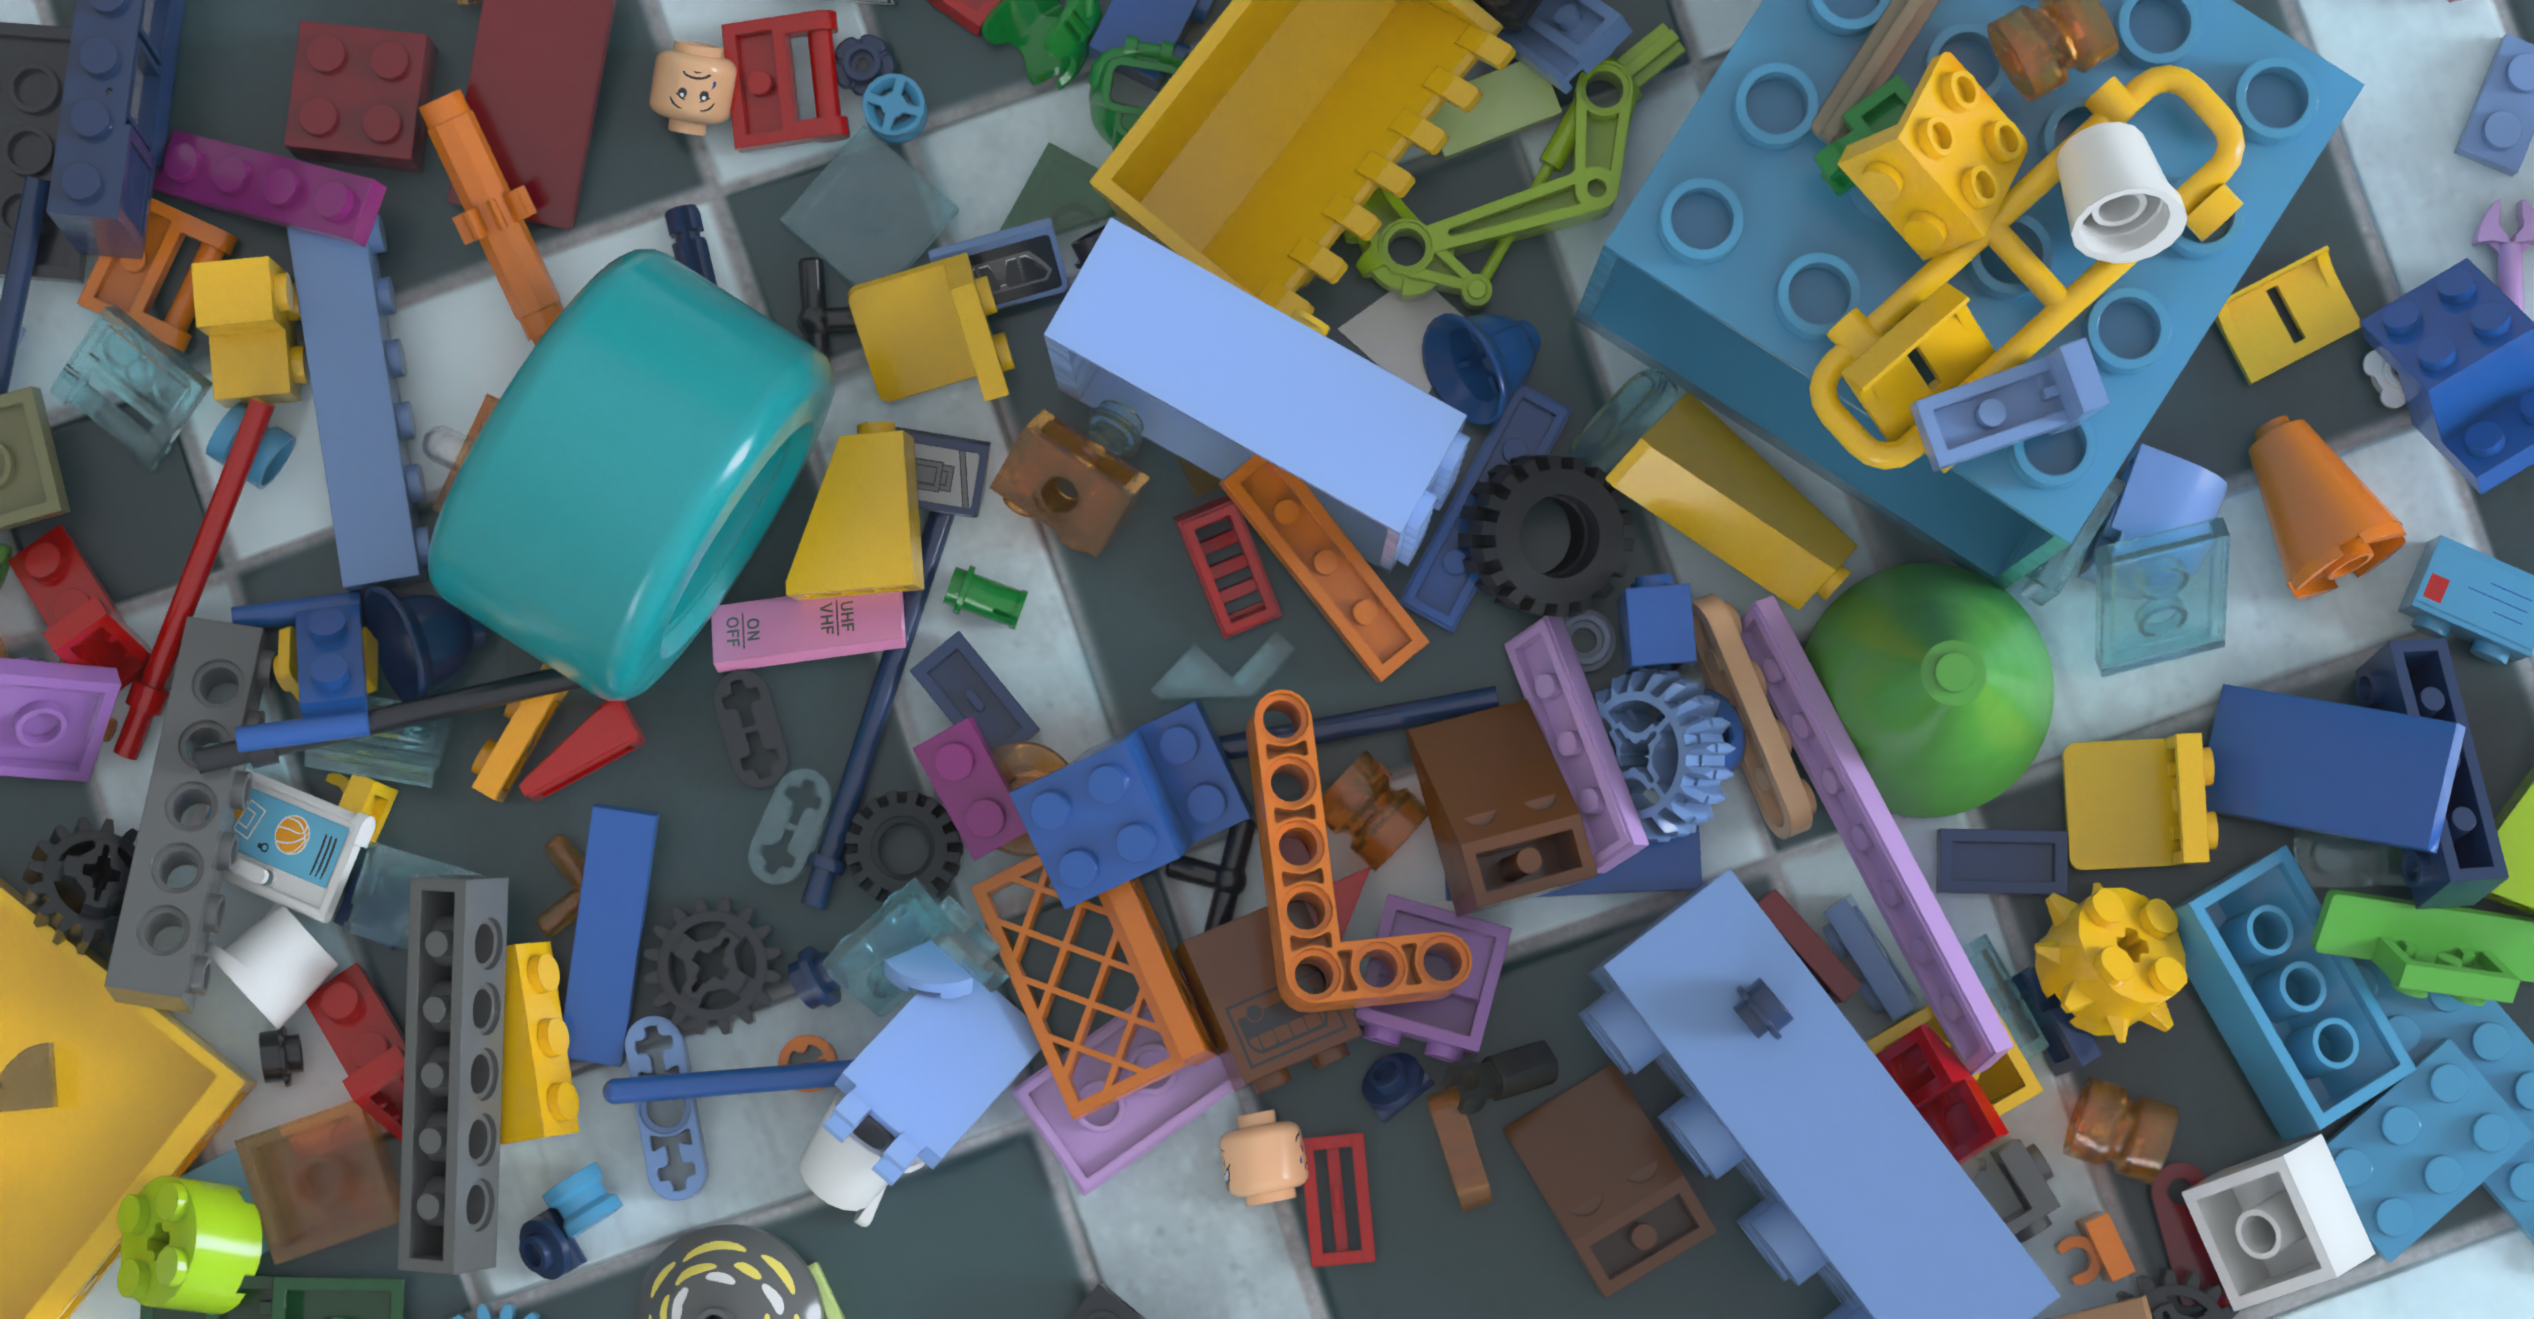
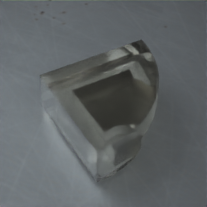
[0,1042,58,1113]

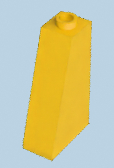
[1605,391,1858,611]

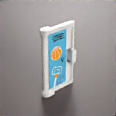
[188,768,376,924]

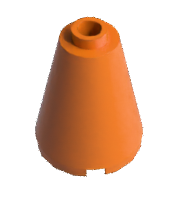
[2248,415,2407,599]

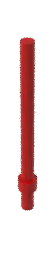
[113,397,275,760]

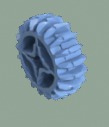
[1595,668,1737,843]

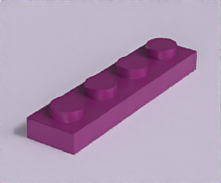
[152,130,387,247]

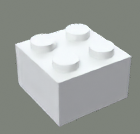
[2181,1134,2375,1312]

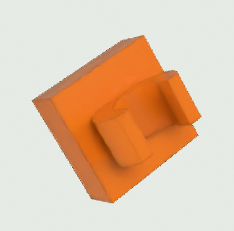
[2054,1211,2136,1285]

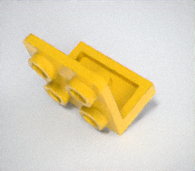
[1837,52,2028,261]
[847,252,1015,402]
[2062,733,2219,871]

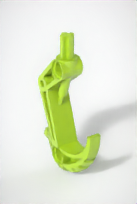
[1343,22,1686,310]

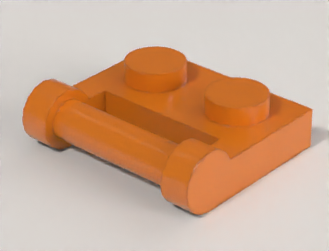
[77,198,238,353]

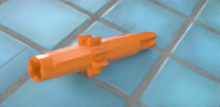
[419,89,564,346]

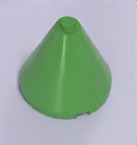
[1803,563,2054,818]

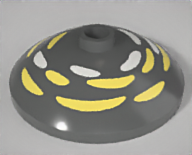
[634,1224,825,1319]

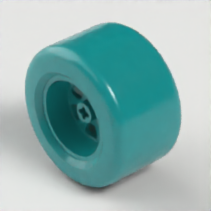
[428,249,835,701]

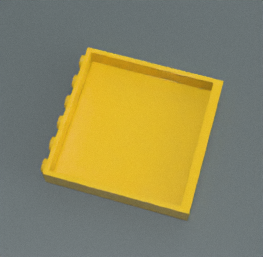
[0,878,257,1319]

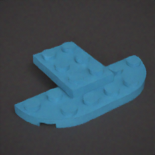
[2325,958,2534,1263]

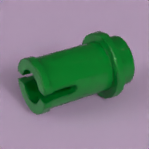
[943,565,1028,630]

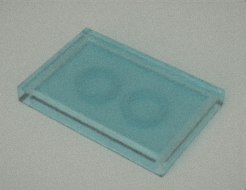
[2095,517,2230,677]

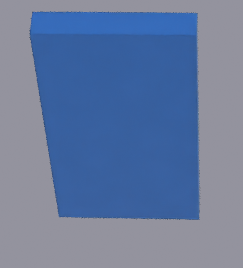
[2205,684,2466,854]

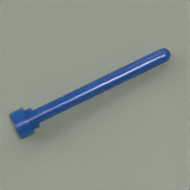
[602,1059,855,1104]

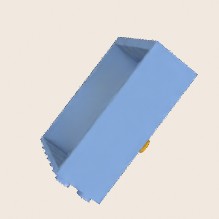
[1044,217,1471,574]

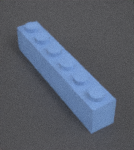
[287,214,432,592]

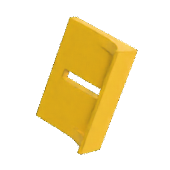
[2215,245,2361,385]
[1841,282,1996,442]

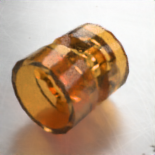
[1987,0,2119,103]
[1322,750,1428,872]
[2063,1077,2178,1185]

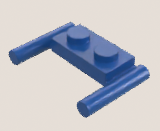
[231,591,370,753]

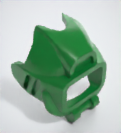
[982,0,1102,91]
[1089,35,1185,151]

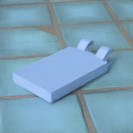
[822,956,1042,1186]

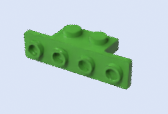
[2310,889,2534,1006]

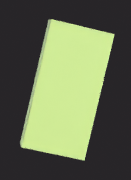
[1430,61,1562,161]

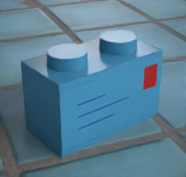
[2398,535,2534,666]

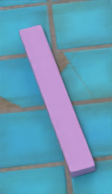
[1740,595,2014,1076]

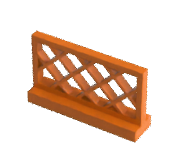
[970,854,1219,1120]

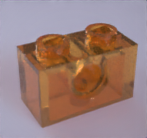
[989,409,1150,557]

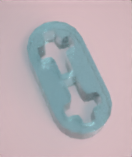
[748,768,834,886]

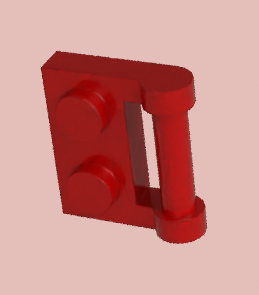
[721,10,850,153]

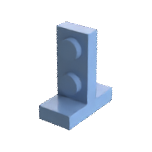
[1909,337,2110,472]

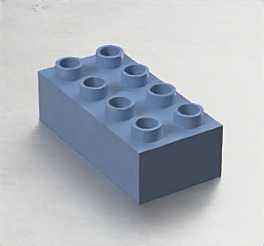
[1578,869,2061,1319]

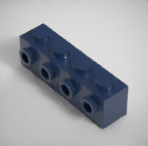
[2355,638,2509,910]

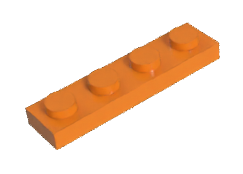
[1219,454,1429,683]

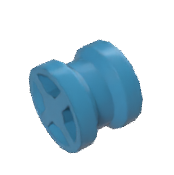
[862,73,928,145]
[542,1162,624,1240]

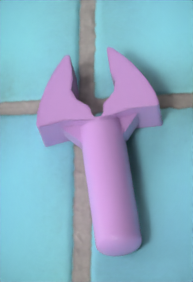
[2472,199,2534,312]

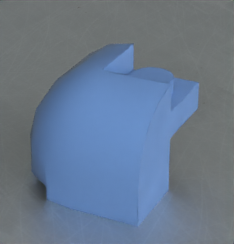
[2078,444,2227,594]

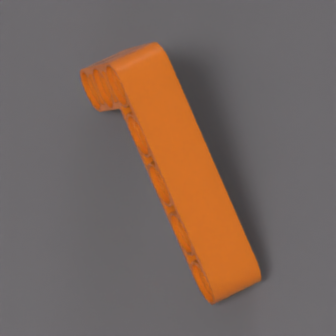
[1246,689,1472,1013]

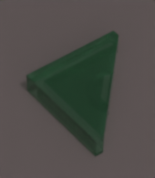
[1000,142,1117,236]

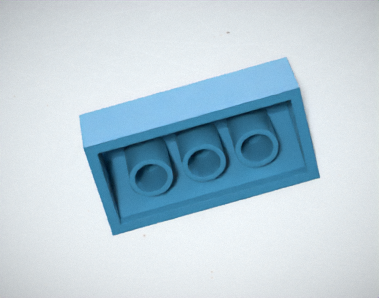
[2172,845,2417,1142]

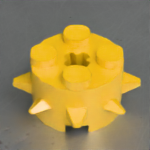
[2034,882,2187,1044]

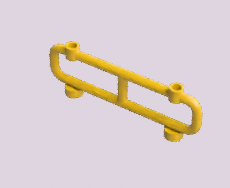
[1809,65,2245,473]

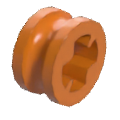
[778,1035,838,1093]

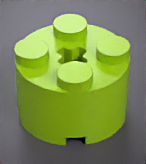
[117,1176,262,1314]

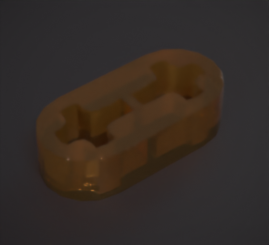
[1426,1086,1494,1213]

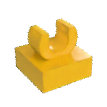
[325,772,399,849]

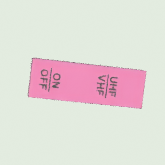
[711,592,906,673]

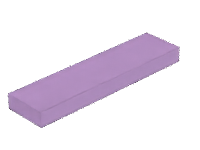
[1504,616,1649,873]

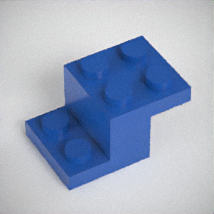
[2359,258,2534,495]
[1009,698,1254,910]

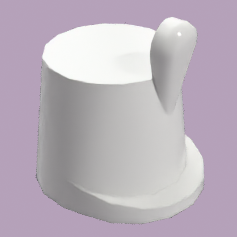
[2056,122,2187,264]
[206,903,339,1030]
[800,1090,925,1227]

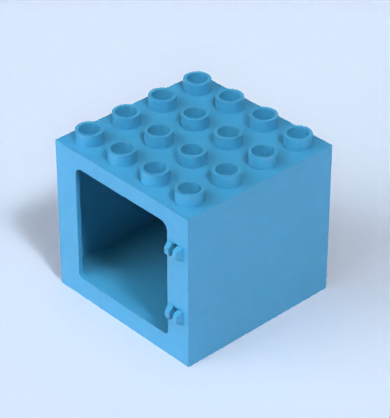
[1574,0,2365,590]

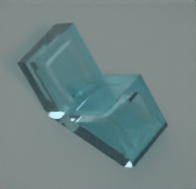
[1151,632,1295,704]

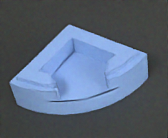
[884,936,973,999]

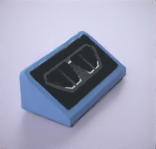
[928,218,1069,310]

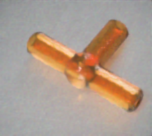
[535,834,585,938]

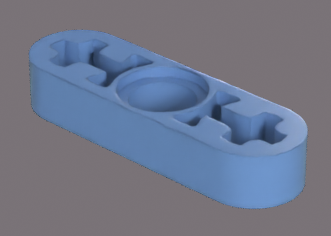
[625,1016,709,1201]

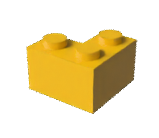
[191,256,310,408]

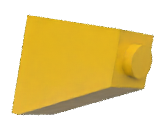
[785,421,925,601]

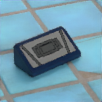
[865,422,991,518]

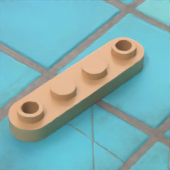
[1692,594,1817,839]

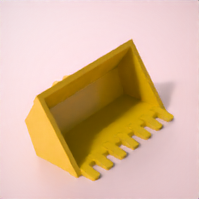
[1089,0,1516,317]

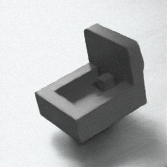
[1989,1139,2061,1243]

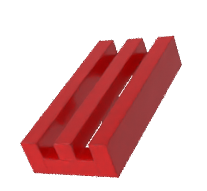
[1303,1133,1376,1267]

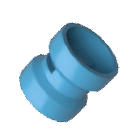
[206,402,296,490]

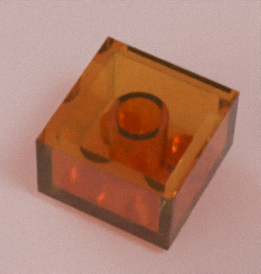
[234,1100,400,1265]

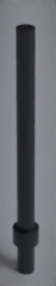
[194,668,581,774]

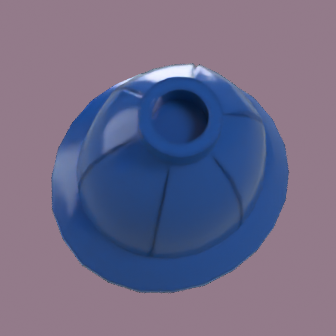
[1422,313,1541,425]

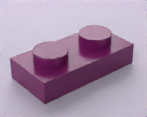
[913,716,1027,861]

